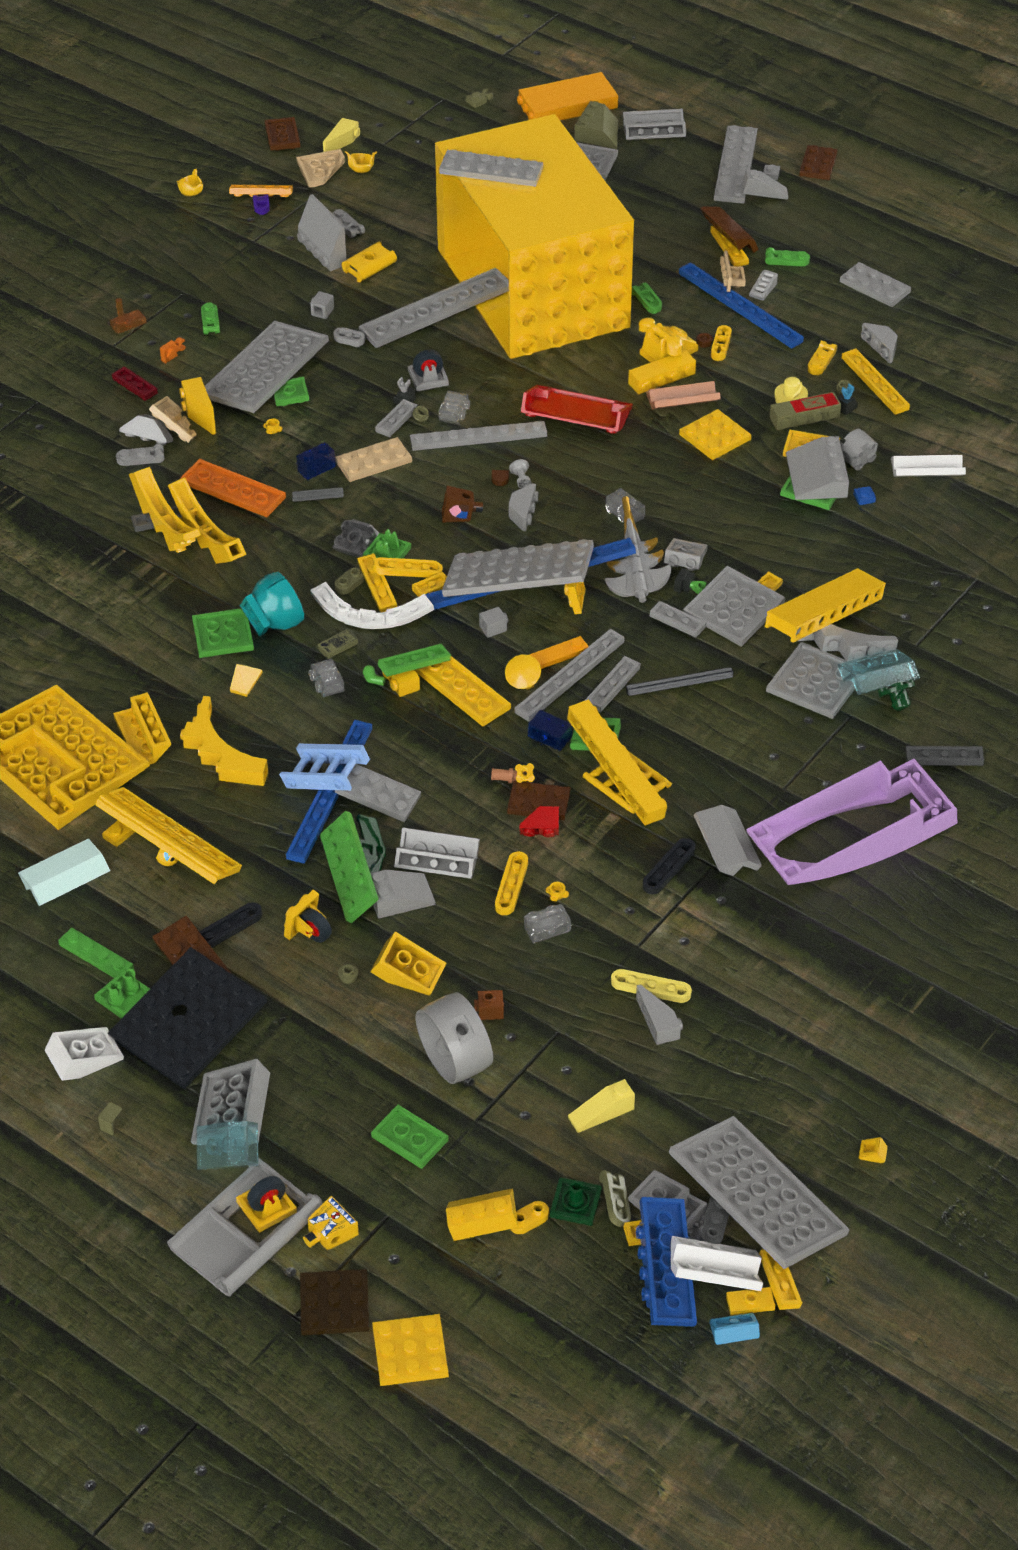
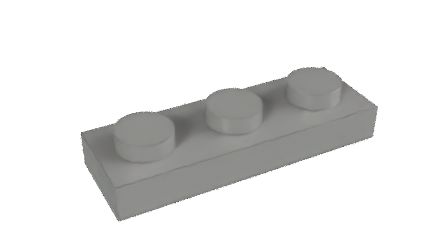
[375,399,417,437]
[650,601,706,638]

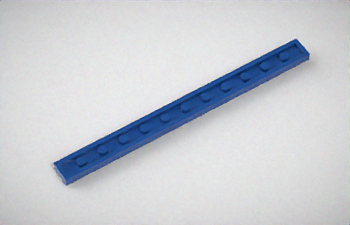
[425,538,636,610]

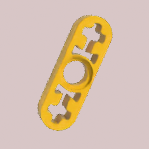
[711,325,732,361]

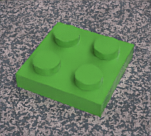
[274,377,310,407]

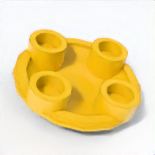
[505,654,541,689]

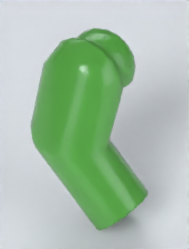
[363,665,386,686]

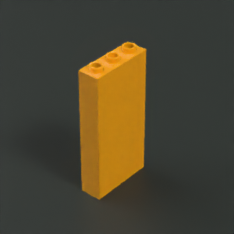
[517,72,618,121]

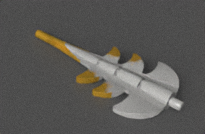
[605,496,671,603]

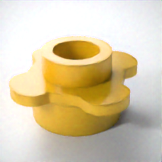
[263,418,283,434]
[515,763,535,783]
[546,882,569,901]

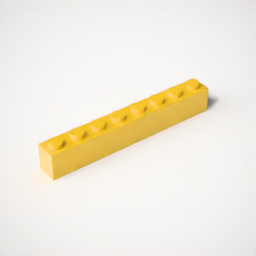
[567,699,667,826]

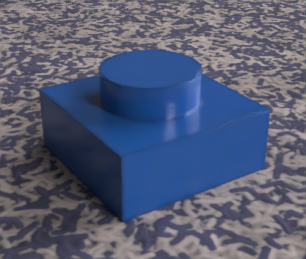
[853,486,876,505]

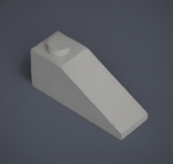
[741,169,788,200]
[636,984,683,1045]

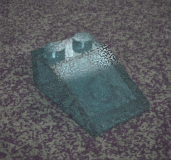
[197,1121,258,1170]

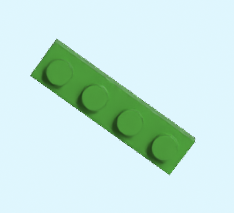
[378,644,451,677]
[58,928,134,978]

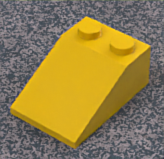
[179,377,216,434]
[370,932,446,996]

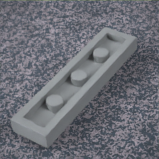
[585,656,640,712]

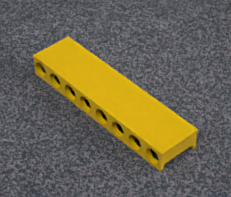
[765,568,886,643]

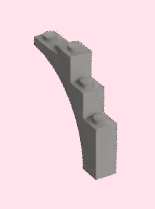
[796,619,898,663]

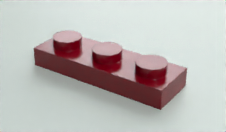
[112,366,158,401]

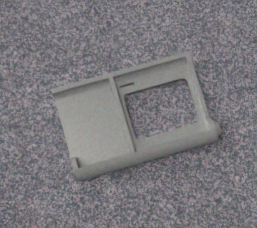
[167,1158,323,1296]

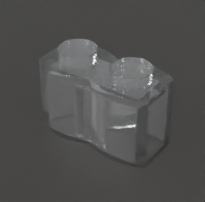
[439,391,470,425]
[308,659,344,697]

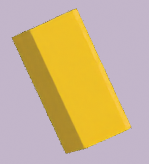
[113,692,171,764]

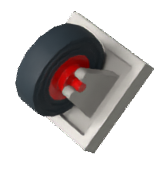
[408,350,449,391]

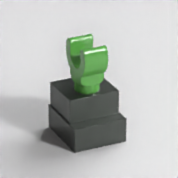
[674,568,706,594]

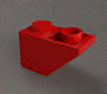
[519,806,559,837]

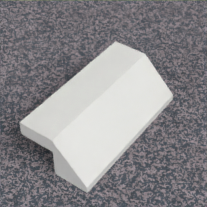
[891,455,966,477]
[671,1236,763,1291]

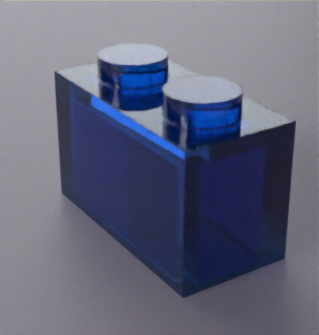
[296,442,336,480]
[528,710,572,751]

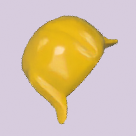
[345,151,377,173]
[177,169,203,197]

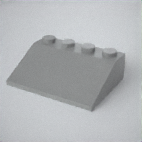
[297,194,346,271]
[786,436,849,500]
[191,1059,270,1147]

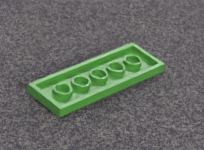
[320,811,379,923]

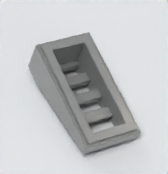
[749,270,778,301]

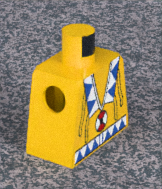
[303,1196,359,1250]

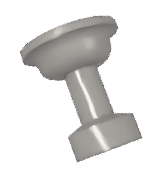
[509,459,531,488]

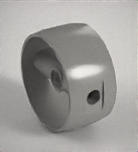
[415,992,493,1084]

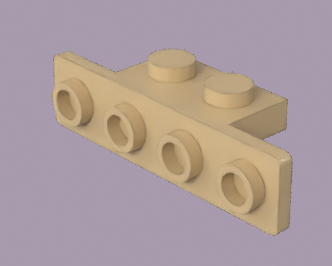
[720,251,746,292]

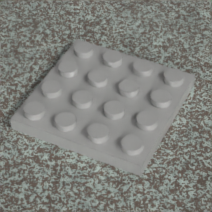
[683,566,785,647]
[766,642,867,719]

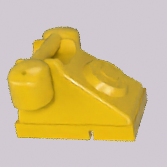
[639,318,698,362]

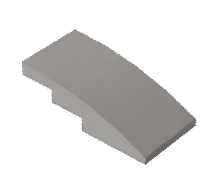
[628,1170,708,1241]

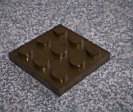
[300,1269,369,1335]

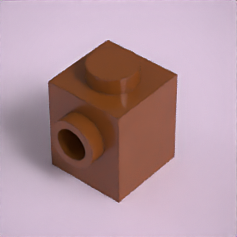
[474,990,504,1020]

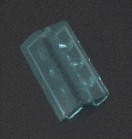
[838,649,920,695]

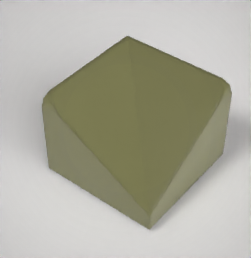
[98,1102,122,1135]

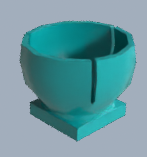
[240,571,304,636]

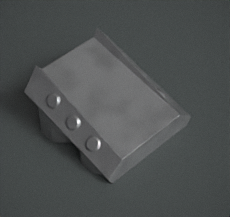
[332,519,380,558]

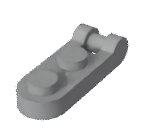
[332,209,365,238]
[116,444,164,466]

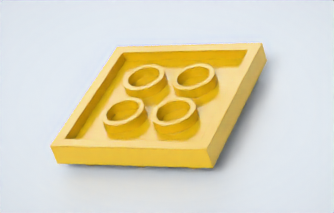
[679,409,751,460]
[372,1314,449,1386]

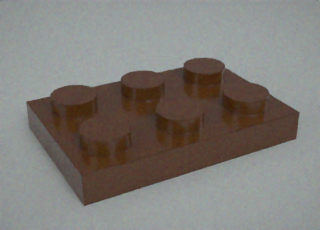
[265,117,300,151]
[799,145,838,180]
[507,781,571,821]

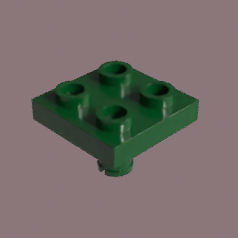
[550,1177,602,1226]

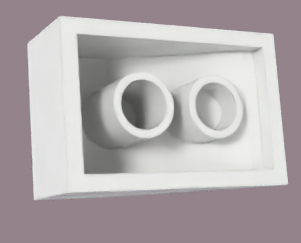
[45,1027,124,1081]

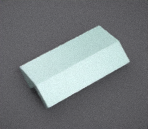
[18,838,110,906]

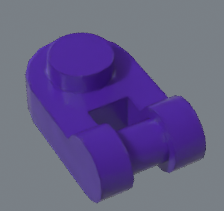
[252,194,270,215]

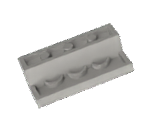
[623,109,686,140]
[694,805,762,876]
[394,827,480,879]

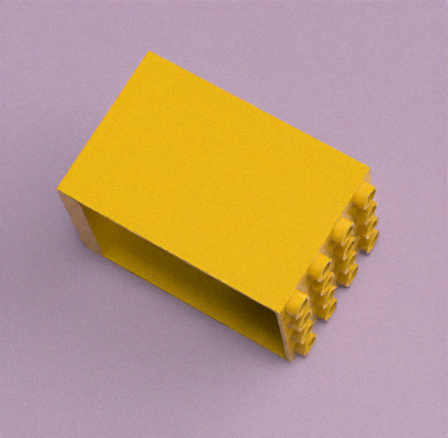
[435,114,634,359]

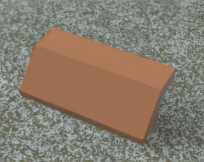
[646,381,720,410]

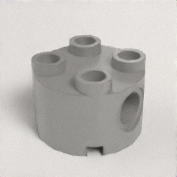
[841,429,878,470]

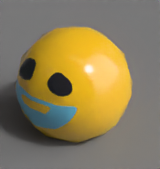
[156,849,178,866]

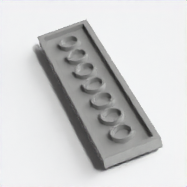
[714,125,758,204]

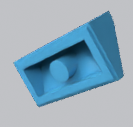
[710,1313,760,1345]

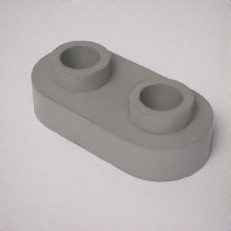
[333,327,365,347]

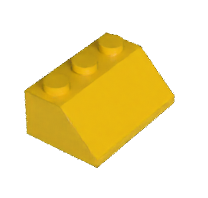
[446,1189,518,1241]

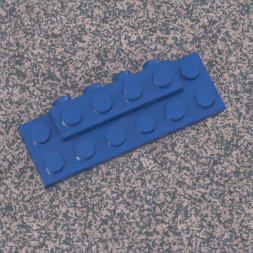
[636,1197,697,1327]

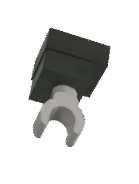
[393,377,416,404]

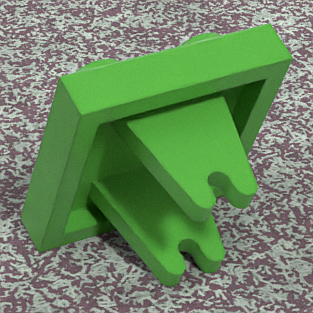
[363,529,411,559]

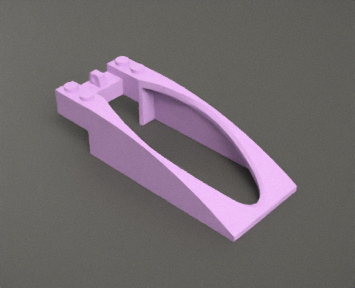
[747,759,957,885]

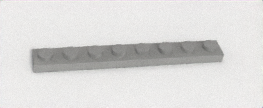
[410,421,547,451]
[515,629,624,721]

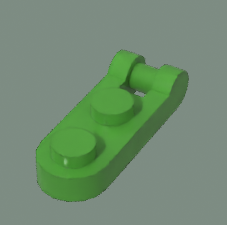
[765,247,810,266]
[632,282,662,314]
[201,302,220,335]

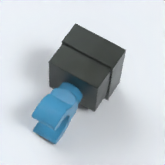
[837,383,858,415]

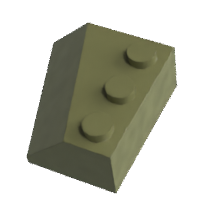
[575,101,618,149]

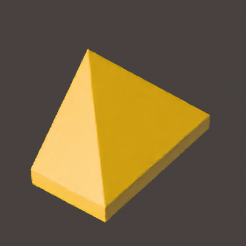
[230,664,263,697]

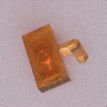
[109,298,146,334]

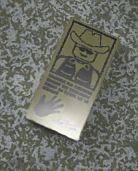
[317,629,358,659]

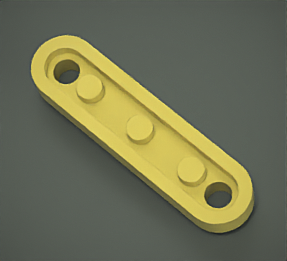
[611,969,692,1003]

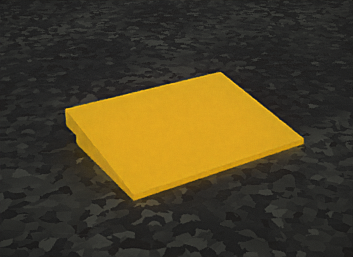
[0,685,150,830]

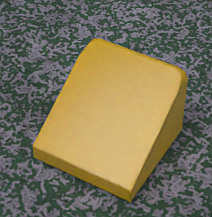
[859,1137,887,1163]

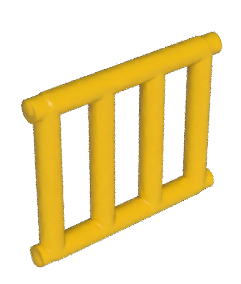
[583,750,672,814]

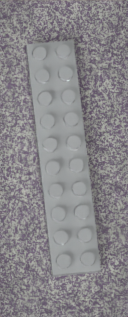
[359,268,509,348]

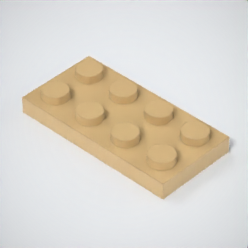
[335,437,412,482]

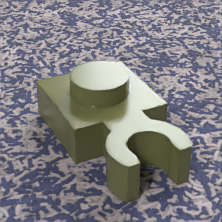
[466,89,493,108]

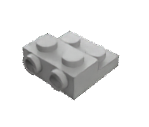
[664,538,708,570]

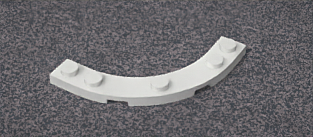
[310,582,434,629]

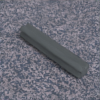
[292,487,344,502]

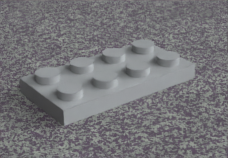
[840,262,911,307]
[335,764,421,822]

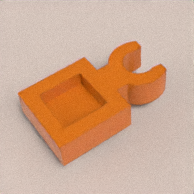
[160,337,186,363]

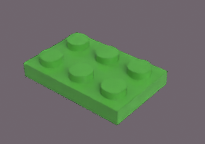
[371,1105,448,1169]

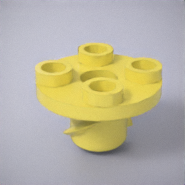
[774,377,808,403]

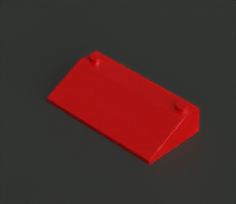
[521,385,633,433]

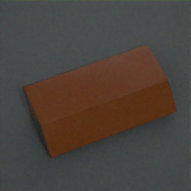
[701,206,759,253]

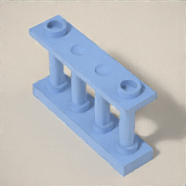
[279,743,370,791]

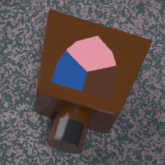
[442,486,483,522]

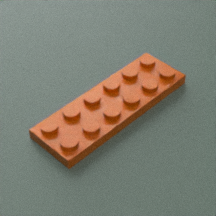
[180,459,286,518]

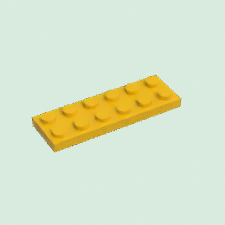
[415,656,511,727]

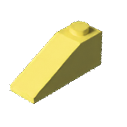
[323,118,360,152]
[568,1079,635,1133]

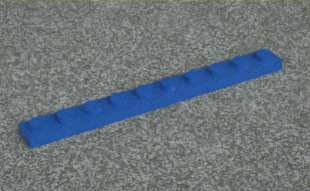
[679,262,804,349]
[286,720,372,864]

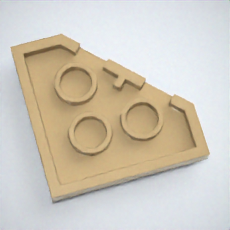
[297,149,345,188]
[149,396,197,443]

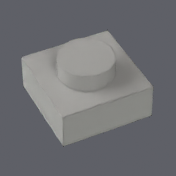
[763,165,780,180]

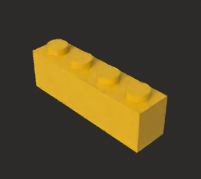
[628,350,696,395]

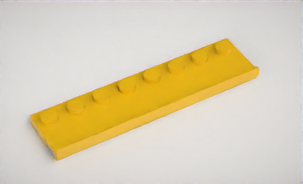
[96,787,242,884]

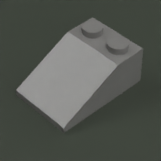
[370,870,436,919]

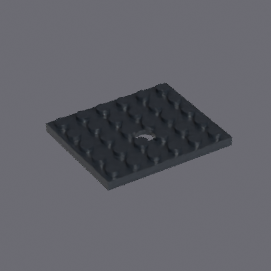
[108,947,268,1090]

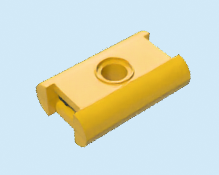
[342,241,397,282]

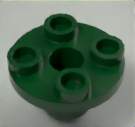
[878,679,915,711]

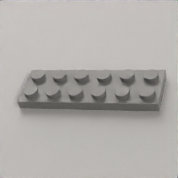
[439,150,543,187]

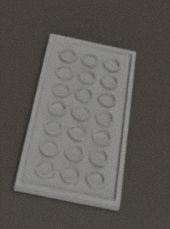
[205,321,329,413]
[442,539,594,597]
[669,1116,849,1269]

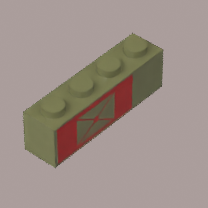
[770,392,841,430]

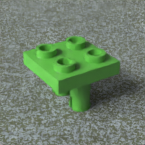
[94,969,150,1019]

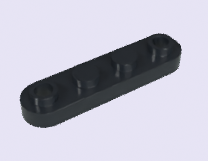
[643,838,695,894]
[199,902,263,948]

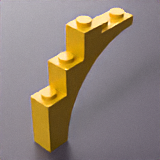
[129,467,201,553]
[168,477,246,564]
[180,696,268,786]

